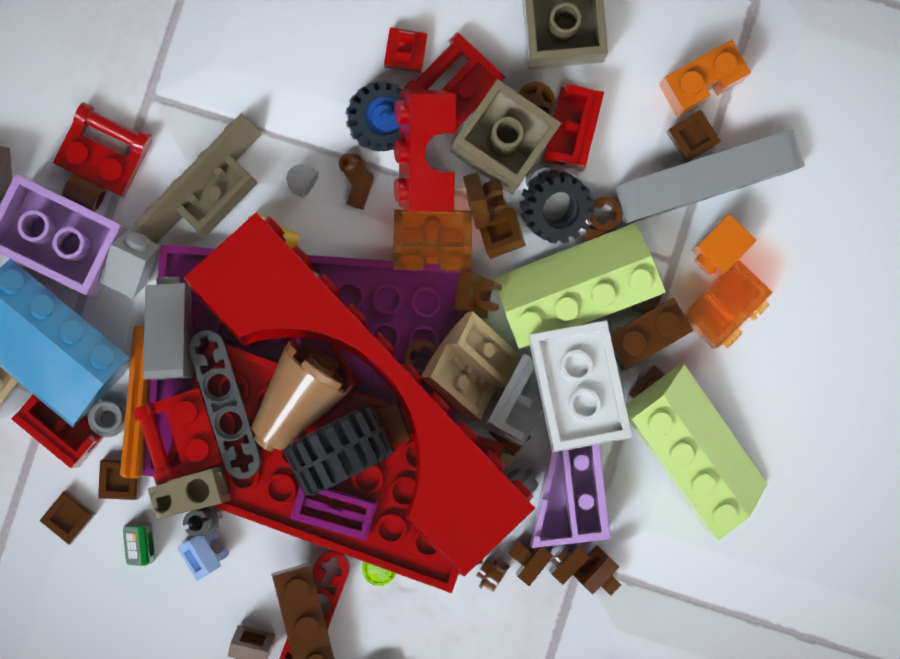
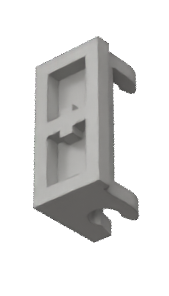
[485,353,543,448]

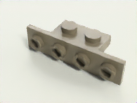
[134,113,262,244]

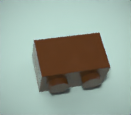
[610,297,694,371]

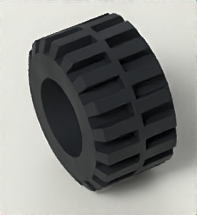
[283,406,395,495]

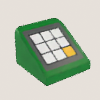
[123,524,156,566]

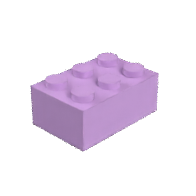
[0,174,129,298]

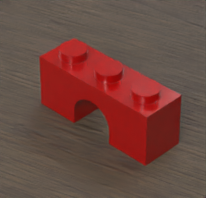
[393,90,456,212]

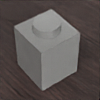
[99,229,161,299]

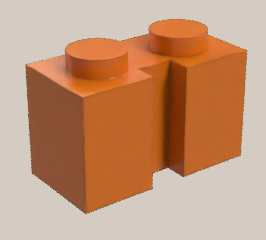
[659,39,751,118]

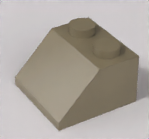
[450,79,561,195]

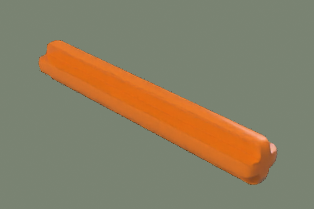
[120,326,150,479]

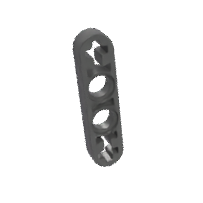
[189,330,262,479]

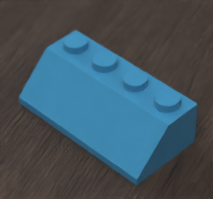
[0,259,130,427]

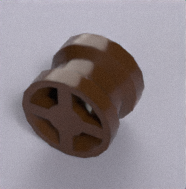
[518,81,555,115]

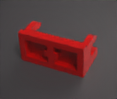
[542,84,604,172]
[11,394,104,469]

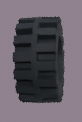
[519,170,594,244]

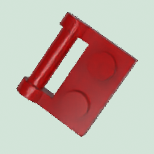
[404,32,506,135]
[53,102,153,198]
[132,388,224,485]

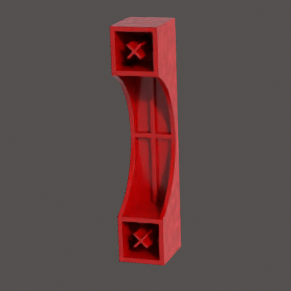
[184,212,535,577]

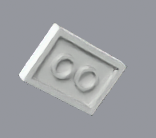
[528,321,632,453]

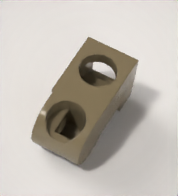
[148,466,231,519]

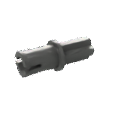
[183,506,223,536]

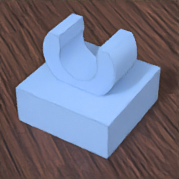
[177,531,230,581]

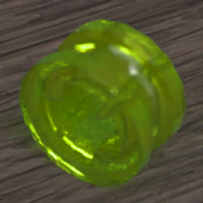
[362,562,396,586]

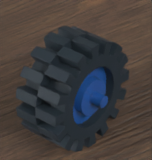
[345,81,406,151]

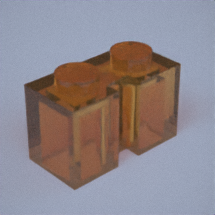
[393,209,472,271]
[684,260,773,349]

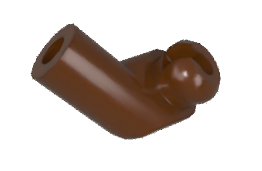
[338,152,374,210]

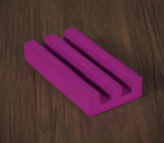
[290,486,377,541]

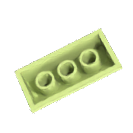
[493,222,666,349]
[625,363,768,541]

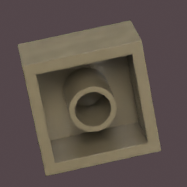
[522,0,608,69]

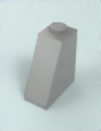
[143,277,196,380]

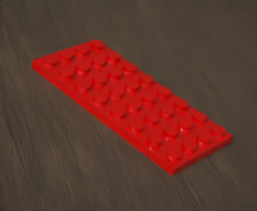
[156,341,505,593]

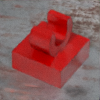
[384,27,428,74]

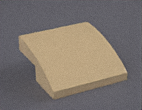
[421,312,521,420]

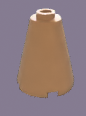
[252,338,355,451]

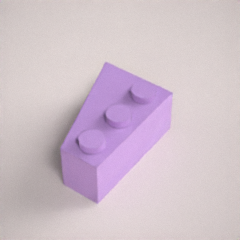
[530,444,610,548]

